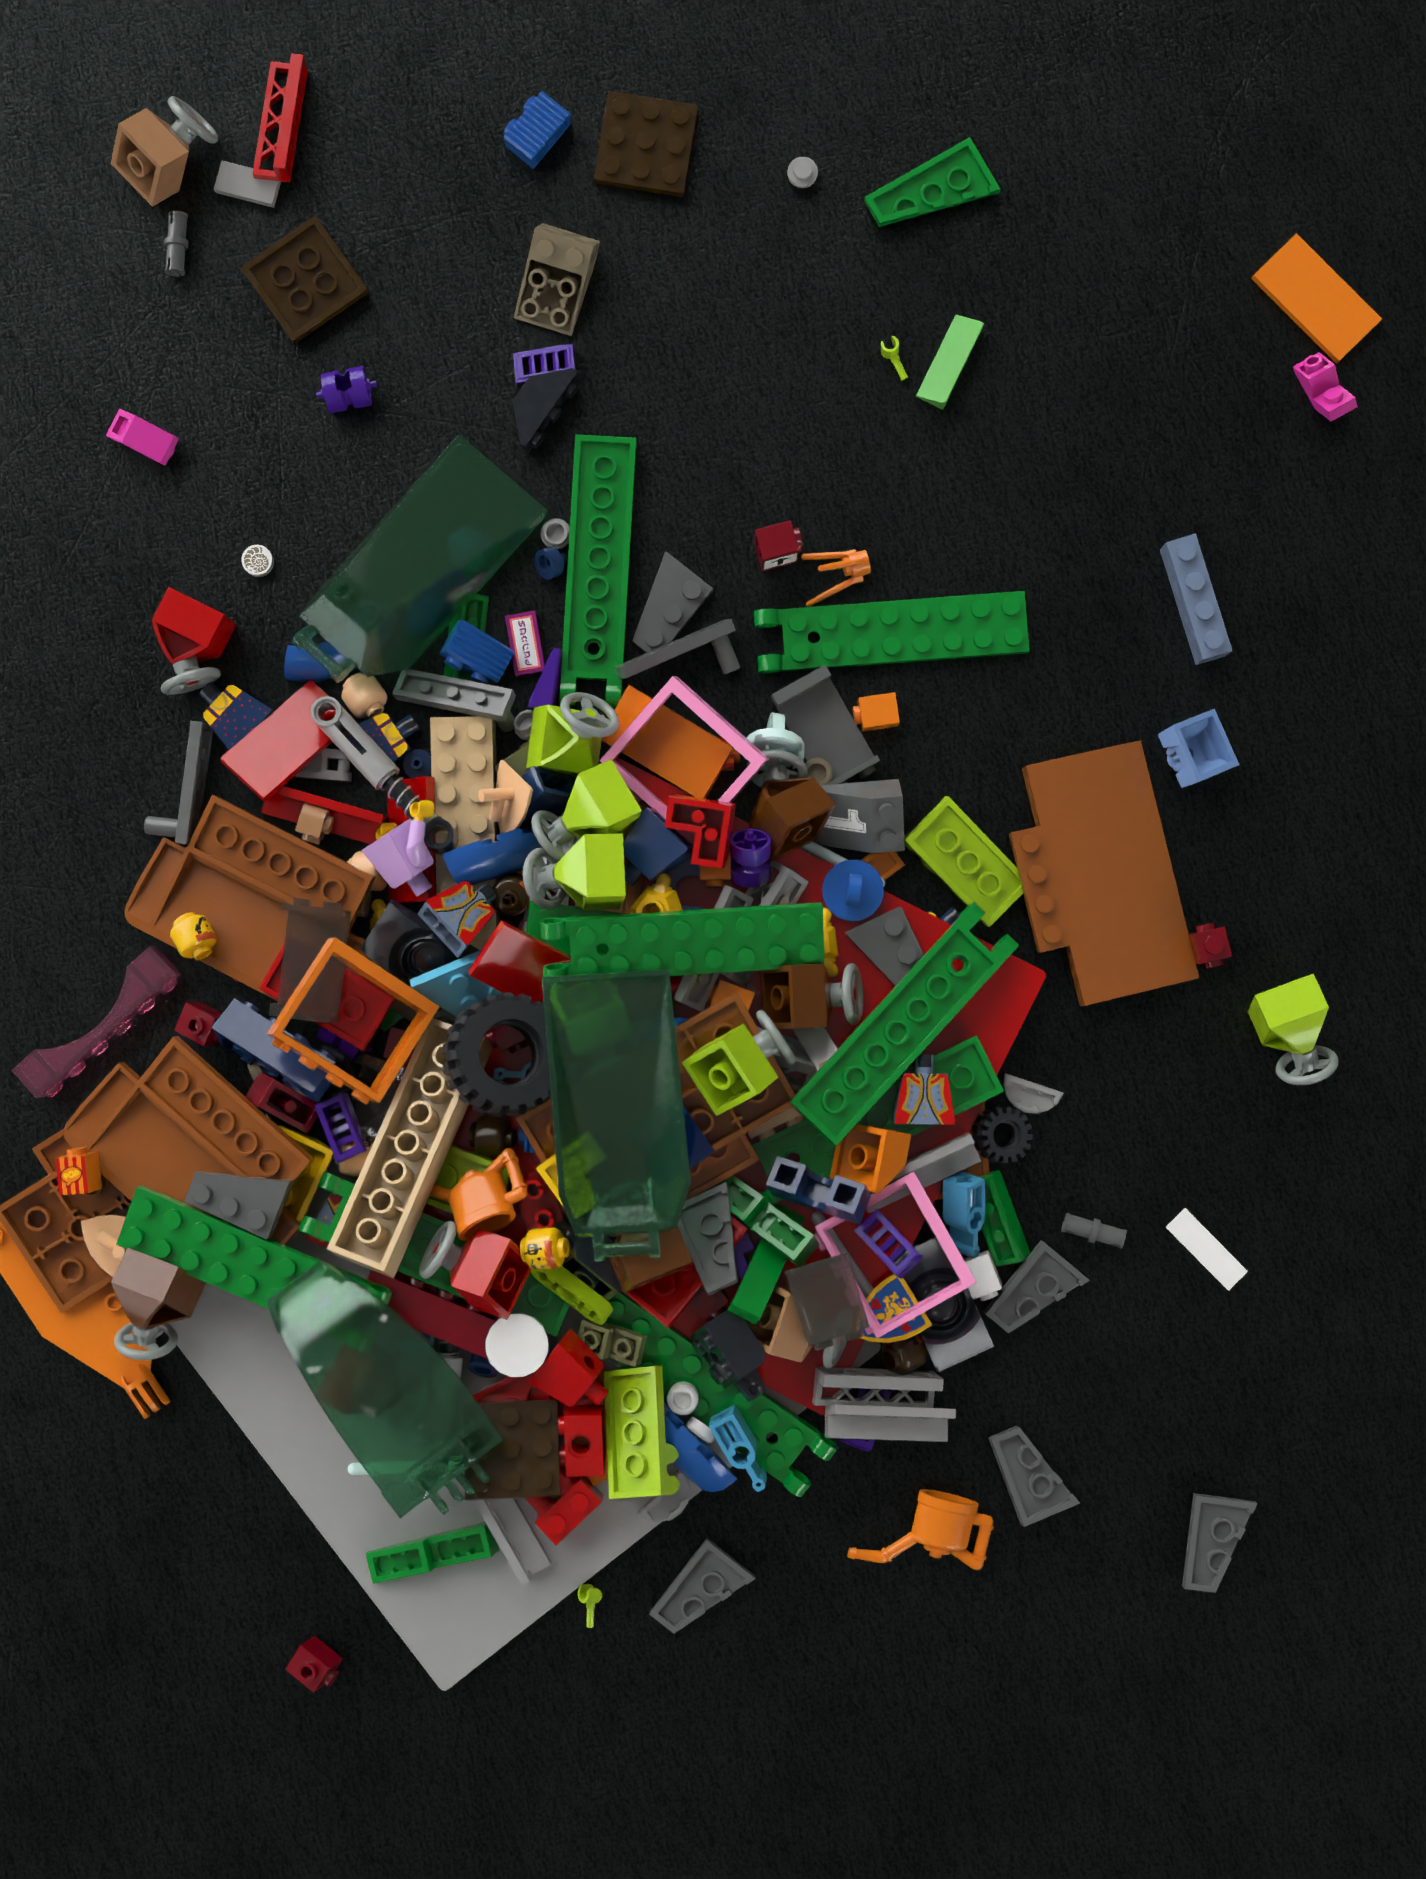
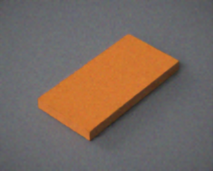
[1251,233,1382,364]
[601,685,734,799]

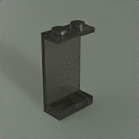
[269,898,352,1023]

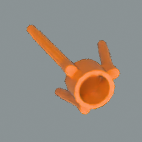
[801,549,871,607]

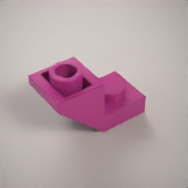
[1293,352,1357,421]
[106,409,179,465]

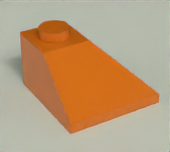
[830,1124,911,1194]

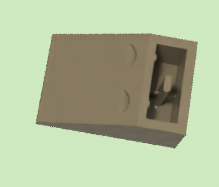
[514,223,600,336]

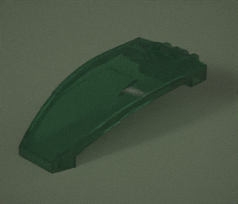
[266,1260,503,1518]

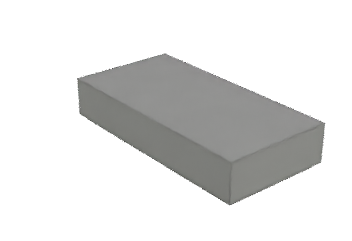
[214,161,281,208]

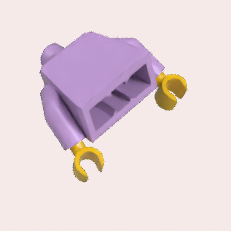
[361,800,434,896]

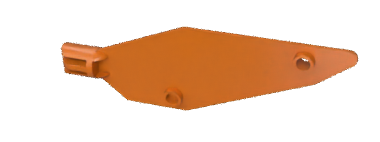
[0,1222,171,1419]

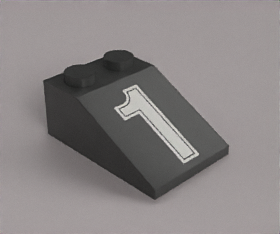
[814,779,905,853]

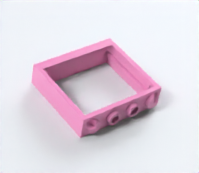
[600,676,769,844]
[814,1171,977,1338]

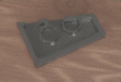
[632,551,713,653]
[845,906,924,986]
[184,1171,294,1240]
[669,1182,738,1296]
[983,1240,1090,1333]
[1182,1493,1257,1593]
[649,1538,756,1634]

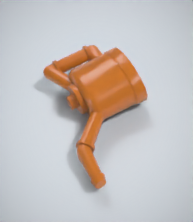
[430,1148,528,1241]
[847,1489,994,1570]

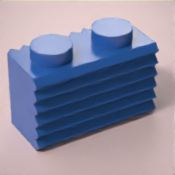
[503,91,572,169]
[439,619,515,685]

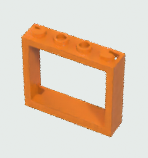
[267,937,440,1104]

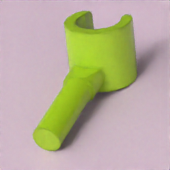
[881,336,908,381]
[578,1584,602,1628]

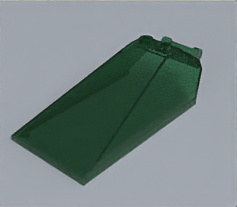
[291,434,549,683]
[541,969,691,1262]

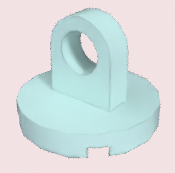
[744,712,805,771]

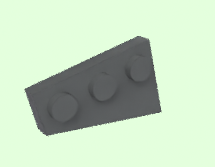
[988,1426,1080,1527]

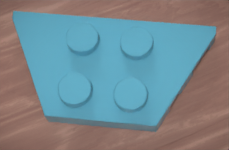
[410,950,502,1017]

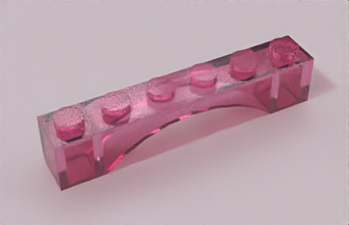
[11,946,181,1098]

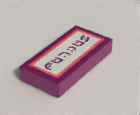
[505,611,545,677]

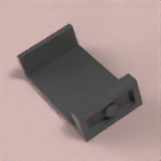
[771,665,880,785]

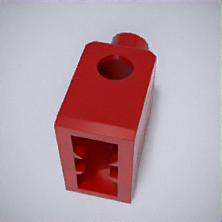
[528,1329,609,1407]

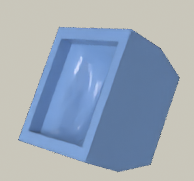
[1158,709,1239,788]

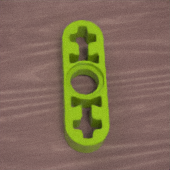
[531,1265,613,1325]

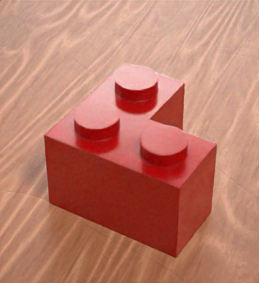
[664,794,736,869]

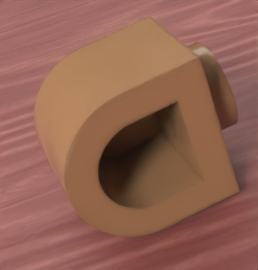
[295,803,334,845]

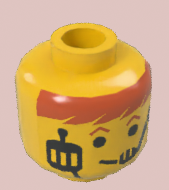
[170,912,217,960]
[520,1227,570,1270]

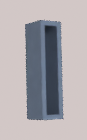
[1160,534,1232,665]

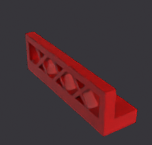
[253,53,308,183]
[261,786,388,844]

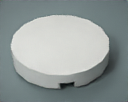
[486,1313,549,1377]

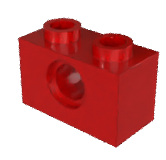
[558,1405,606,1477]

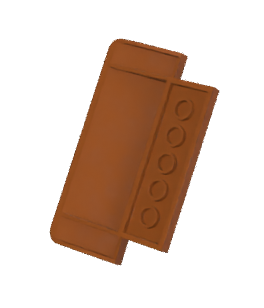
[125,795,376,1005]
[64,1036,314,1245]

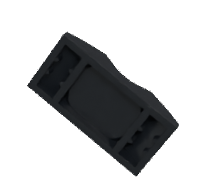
[360,899,479,980]
[890,1236,994,1372]

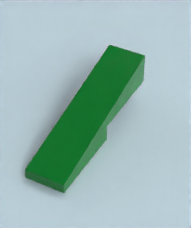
[704,1175,819,1268]
[728,1203,805,1325]
[366,1522,499,1584]

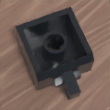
[554,1220,622,1301]
[691,1310,766,1402]

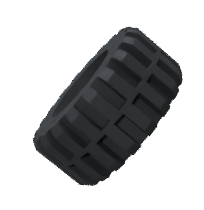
[442,993,570,1117]

